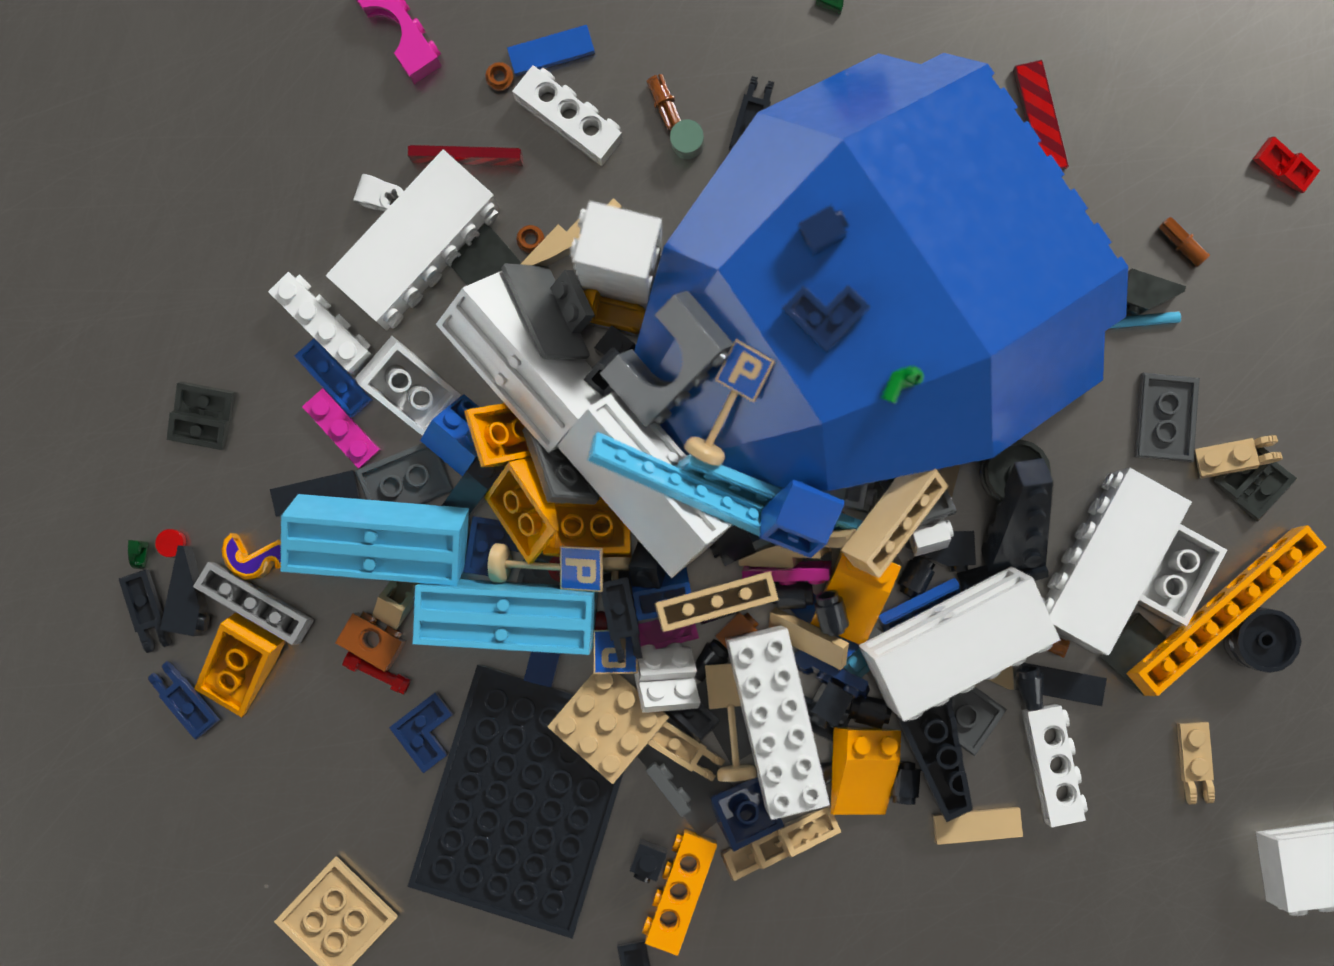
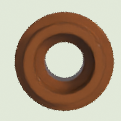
[485,62,514,91]
[516,225,545,254]

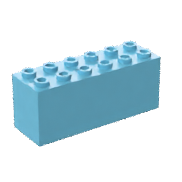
[281,494,469,586]
[413,579,598,655]

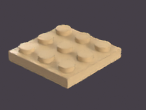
[548,672,670,784]
[274,856,398,966]

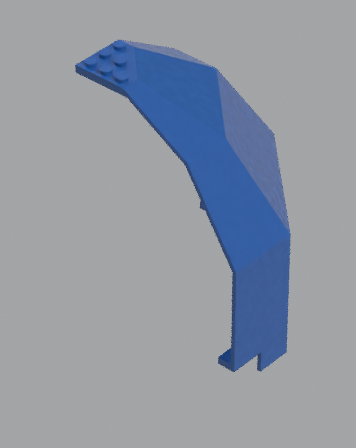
[634,53,1128,491]

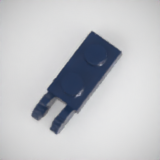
[794,650,870,699]
[148,661,220,740]

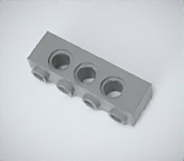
[193,562,314,645]

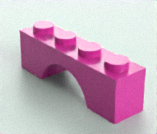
[356,0,441,84]

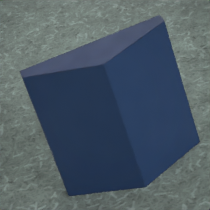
[710,777,785,852]

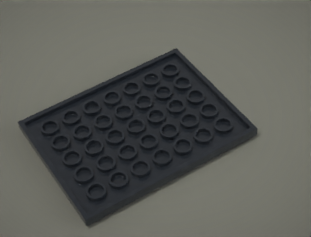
[407,664,624,939]

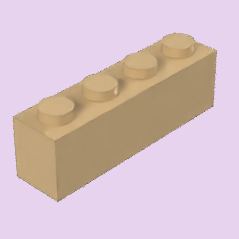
[841,469,948,578]
[655,571,778,632]

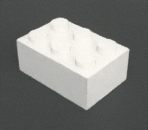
[1137,524,1227,626]

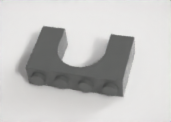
[600,290,733,427]

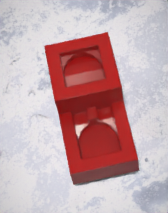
[1253,136,1320,193]

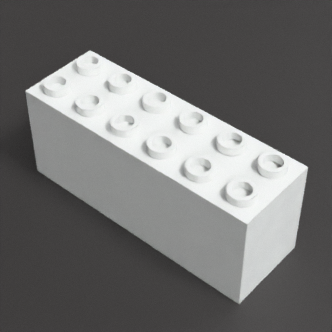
[326,150,500,331]
[570,201,663,310]
[436,271,613,453]
[557,391,732,578]
[1042,468,1192,655]
[859,567,1060,721]
[725,625,830,820]
[1256,822,1334,916]

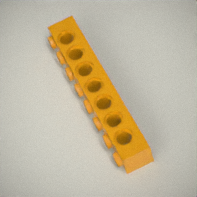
[1126,525,1326,696]

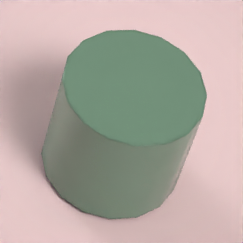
[670,119,704,160]

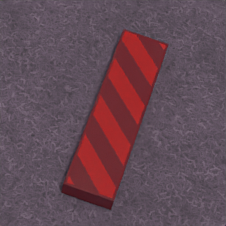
[1013,60,1069,170]
[408,145,523,166]

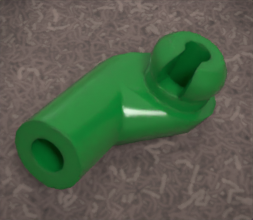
[881,366,924,404]

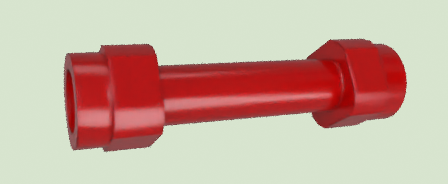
[342,651,412,695]

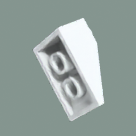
[355,336,461,436]

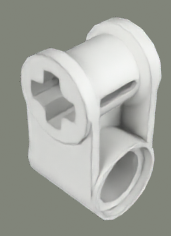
[353,174,404,212]

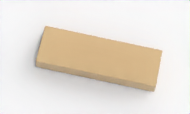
[769,607,849,670]
[933,807,1023,845]

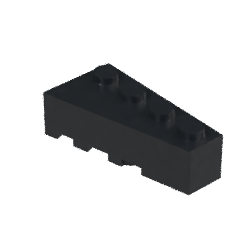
[894,697,973,822]

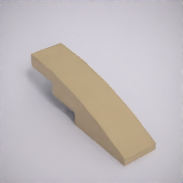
[521,198,622,266]
[739,529,856,568]
[720,806,841,881]

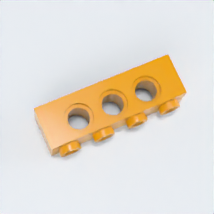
[642,828,717,956]

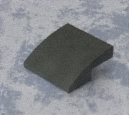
[451,223,521,286]
[167,381,235,450]
[1214,447,1297,522]
[1100,612,1167,696]

